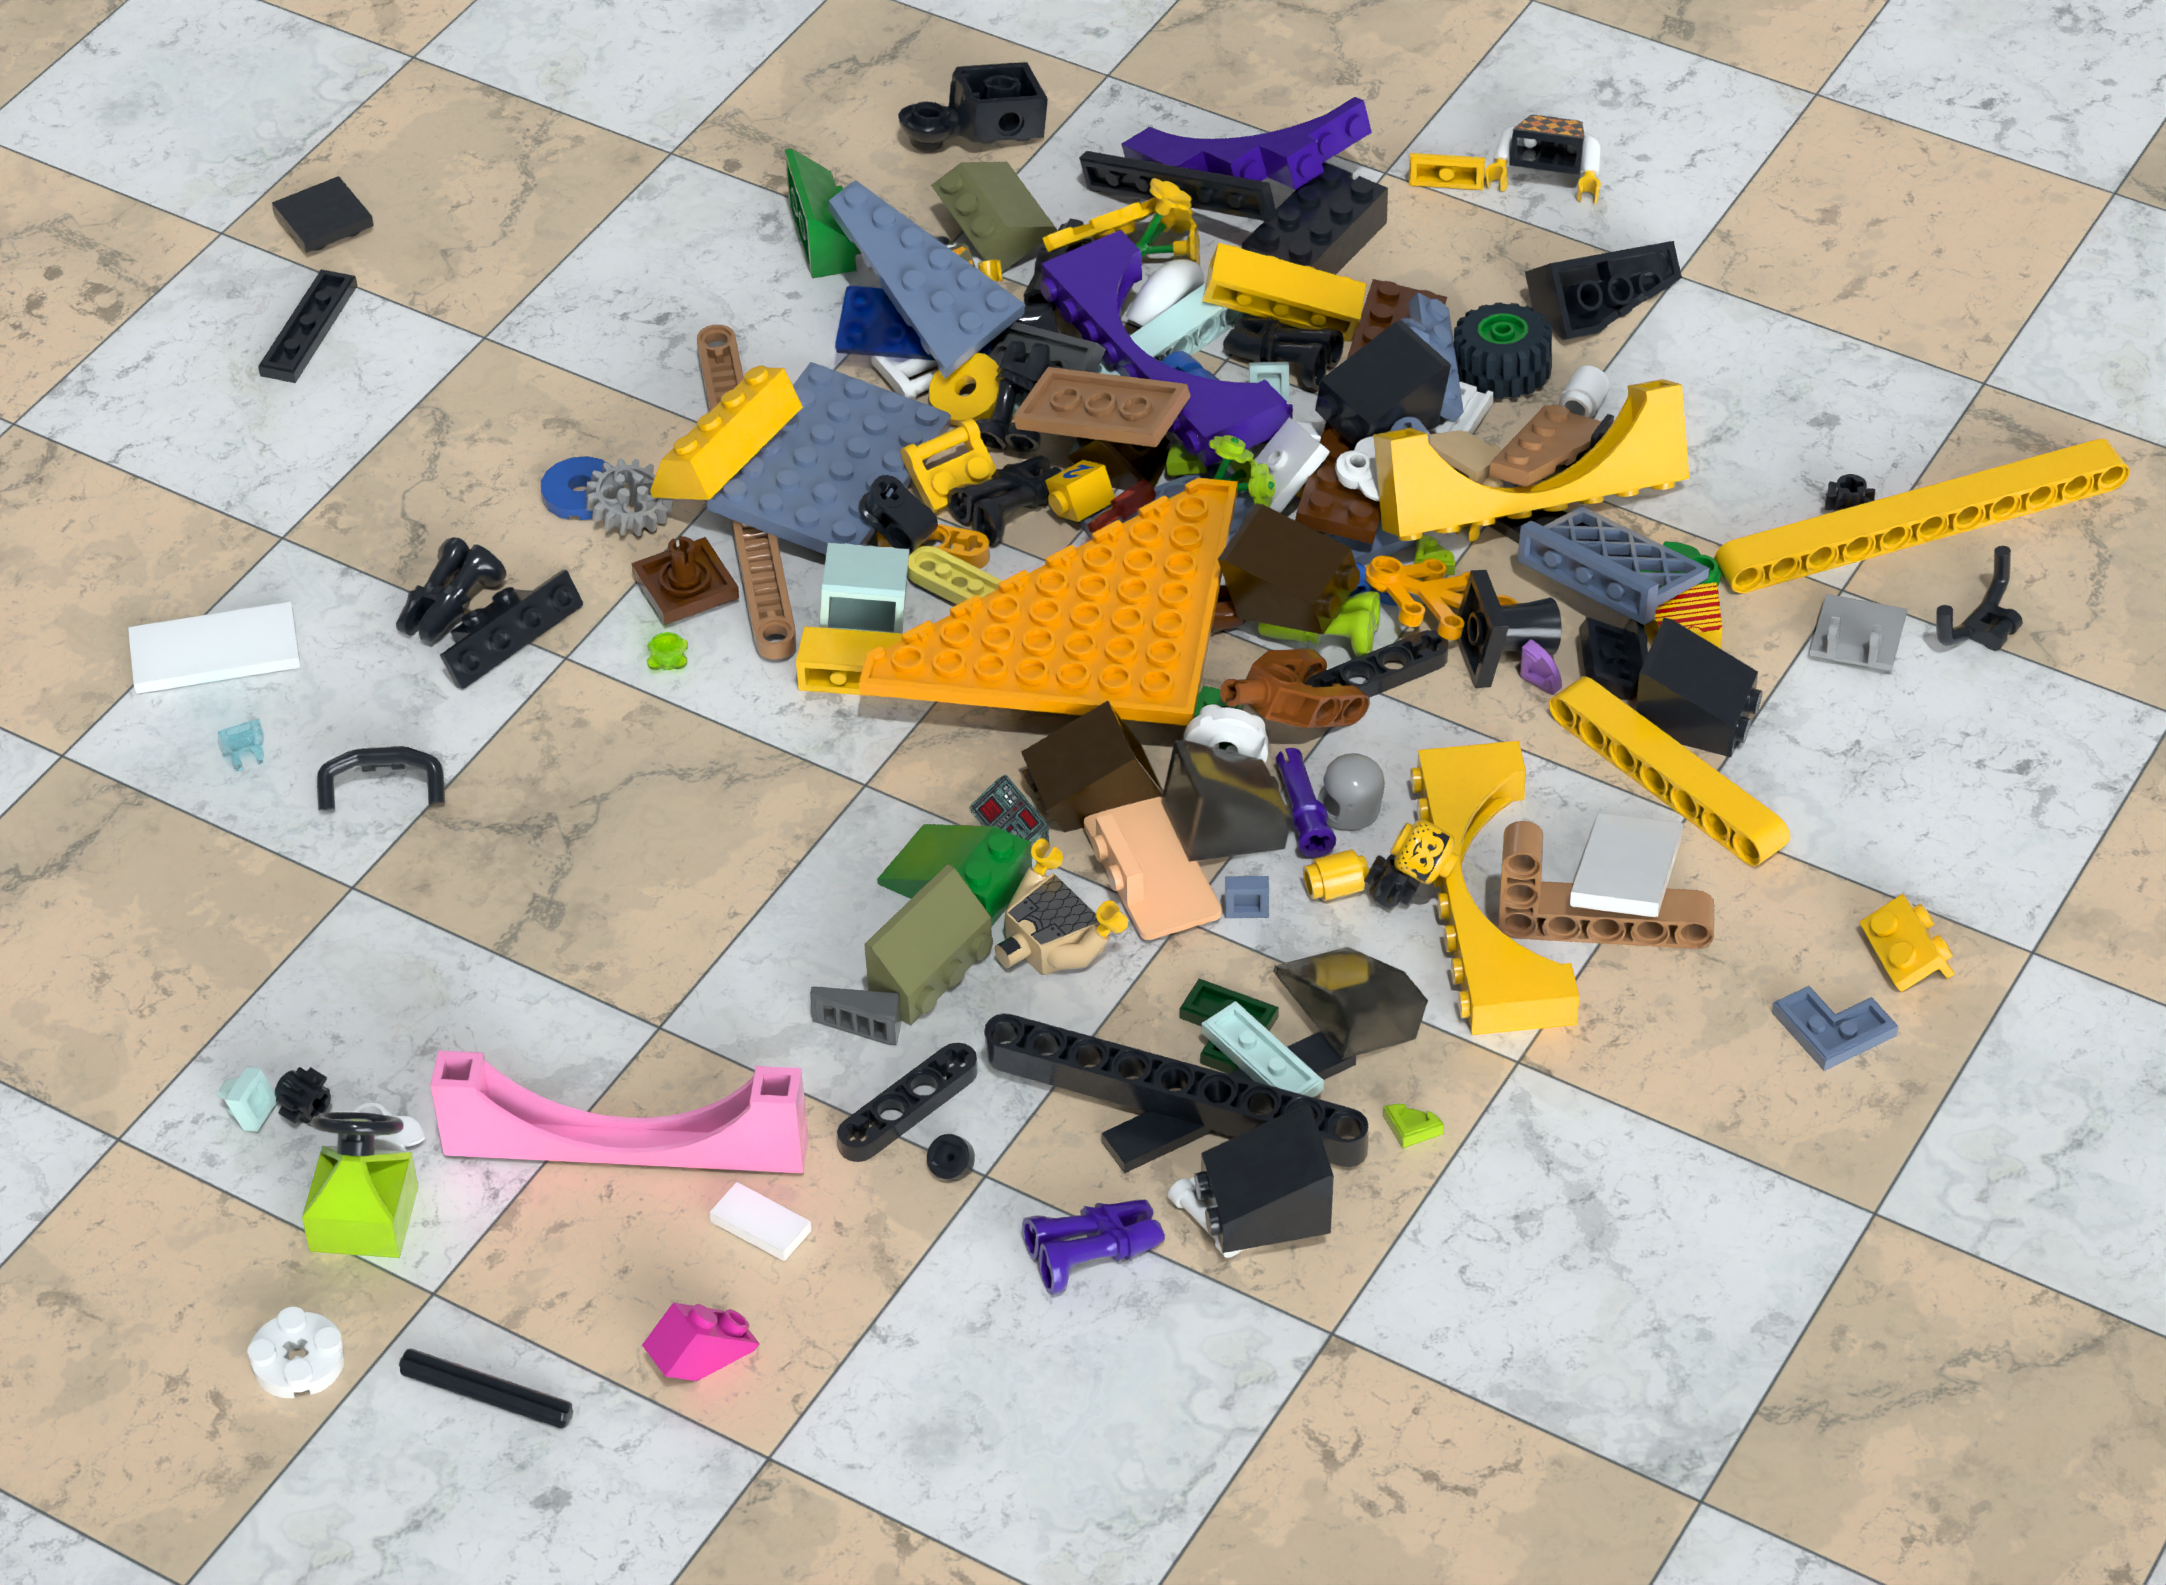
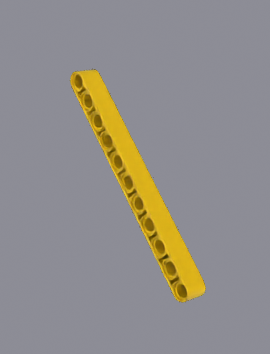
[1714,439,2130,594]

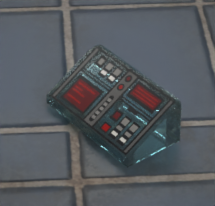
[969,774,1049,848]

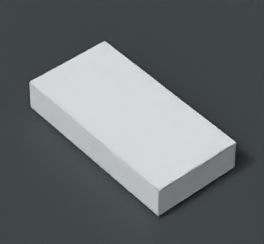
[709,1182,812,1262]

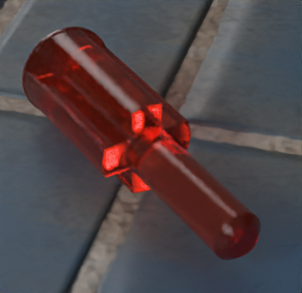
[1087,479,1156,533]

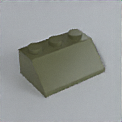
[931,162,1058,272]
[864,864,993,1026]

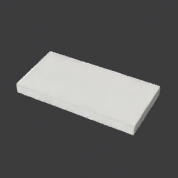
[128,601,301,694]
[1570,813,1683,917]

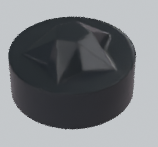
[927,1134,975,1181]

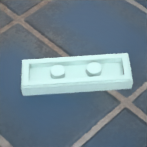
[1202,1001,1324,1097]

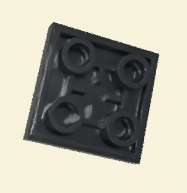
[272,176,374,253]

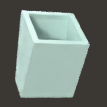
[820,543,909,633]

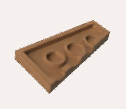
[1489,405,1602,487]

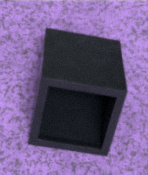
[1315,320,1451,447]
[1636,617,1763,757]
[1194,1105,1334,1253]

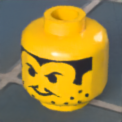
[1390,819,1458,884]

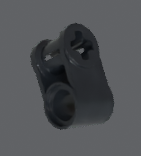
[858,475,938,554]

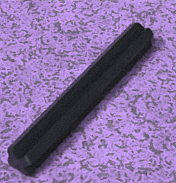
[399,1348,573,1428]

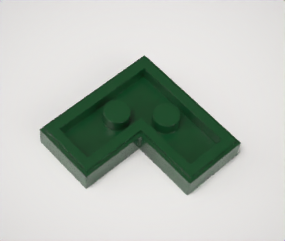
[1179,979,1279,1074]

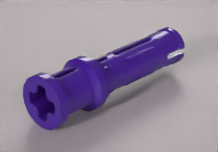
[1276,748,1336,857]

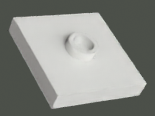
[1255,417,1330,513]

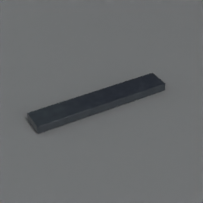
[1079,151,1277,222]
[1101,1025,1356,1173]

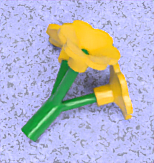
[1135,179,1200,266]

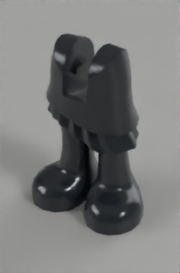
[1223,317,1344,390]
[975,341,1050,453]
[947,455,1062,546]
[396,537,507,643]

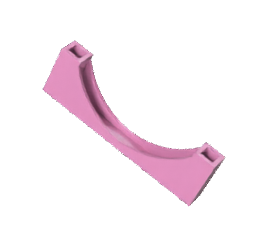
[430,1050,809,1173]

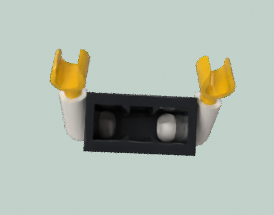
[1485,115,1601,203]

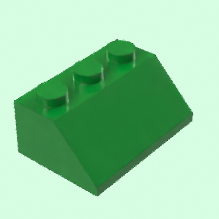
[785,148,861,279]

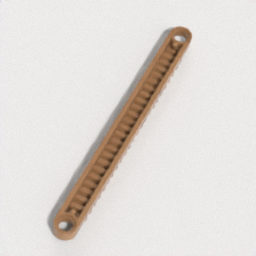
[697,324,797,659]

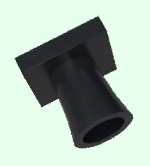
[1457,570,1562,688]

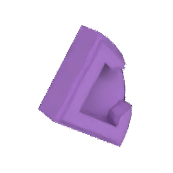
[1520,639,1562,695]

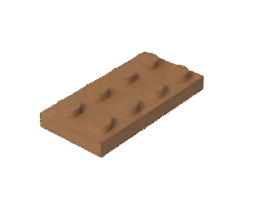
[1013,367,1191,447]

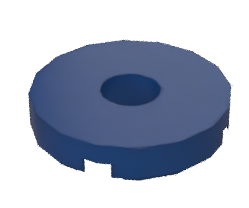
[541,456,613,520]

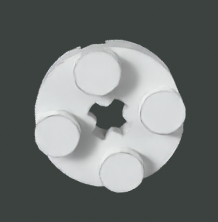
[1183,704,1268,784]
[247,1307,344,1398]

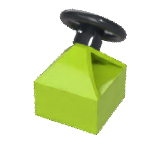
[302,1112,419,1258]

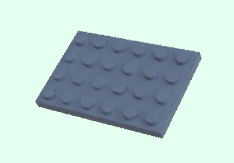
[706,362,951,555]

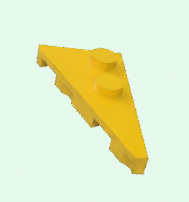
[1042,197,1159,252]

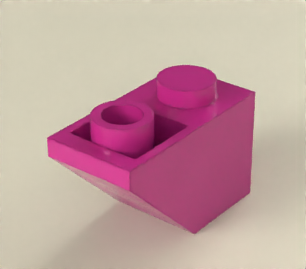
[642,1302,760,1381]

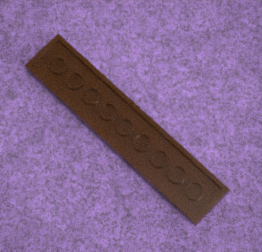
[1295,279,1447,544]

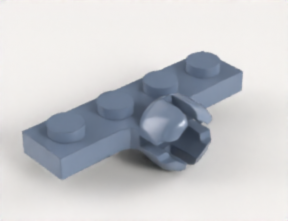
[1400,293,1464,422]

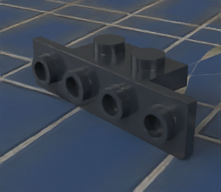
[440,570,583,689]

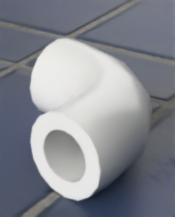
[1125,259,1205,326]

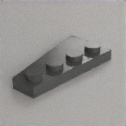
[977,322,1106,373]

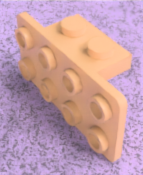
[1084,797,1222,940]

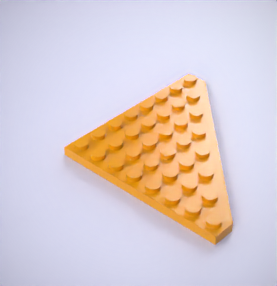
[859,478,1238,726]

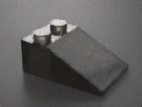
[1273,947,1428,1059]

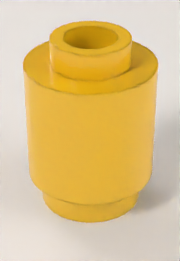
[1303,849,1369,901]

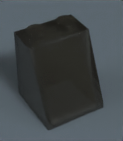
[1161,739,1294,862]

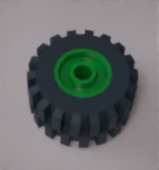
[1454,302,1552,399]

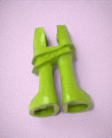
[1258,591,1381,657]

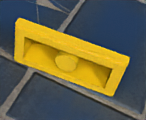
[1409,153,1485,190]

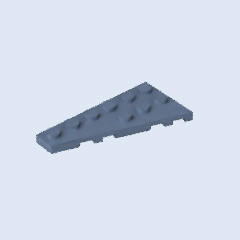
[829,180,1025,378]

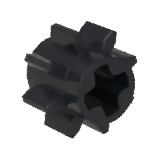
[1824,474,1876,512]
[1364,854,1421,907]
[275,1067,331,1124]

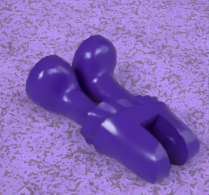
[1022,1199,1165,1295]

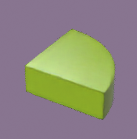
[1166,445,1207,476]
[1414,535,1455,575]
[1383,1103,1444,1148]

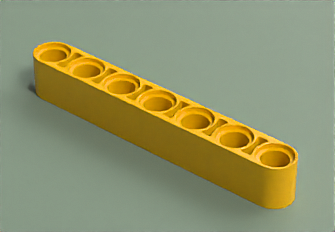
[1548,676,1791,866]

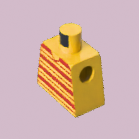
[1644,582,1722,649]

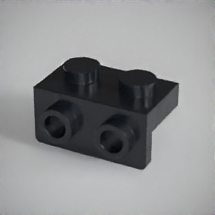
[1579,617,1648,701]

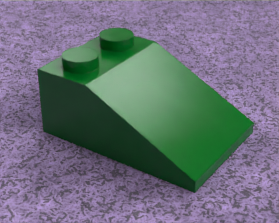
[877,824,1032,927]

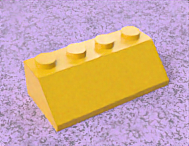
[650,365,803,500]

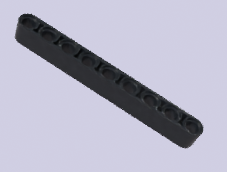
[984,1013,1369,1167]

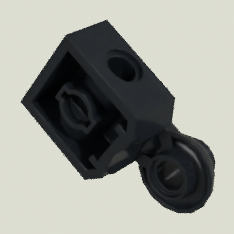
[898,62,1048,151]

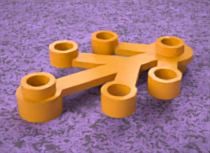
[1365,556,1518,640]

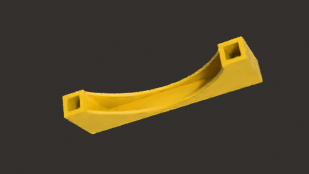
[1373,379,1689,541]
[1410,740,1579,1035]

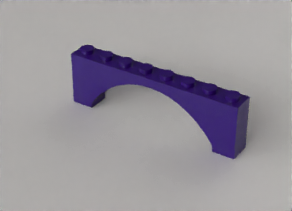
[1040,230,1287,467]

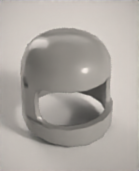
[1317,753,1385,830]

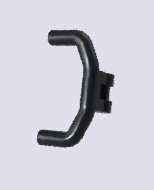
[1936,545,2023,651]
[316,746,445,811]

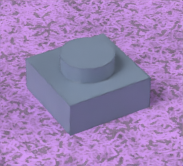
[1225,876,1269,919]

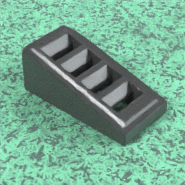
[810,986,902,1045]

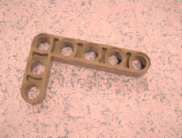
[1498,821,1715,949]

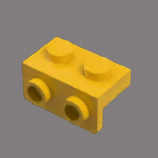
[1859,894,1955,992]

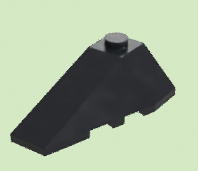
[1525,241,1682,340]

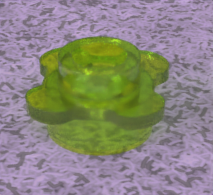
[647,632,688,670]

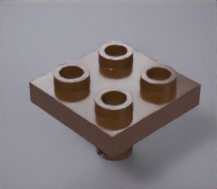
[631,536,739,625]

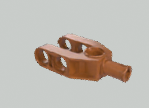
[1220,649,1370,729]

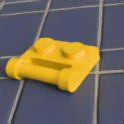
[900,418,997,513]

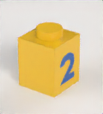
[1045,460,1116,522]

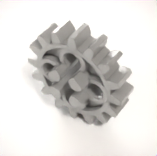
[585,458,673,536]

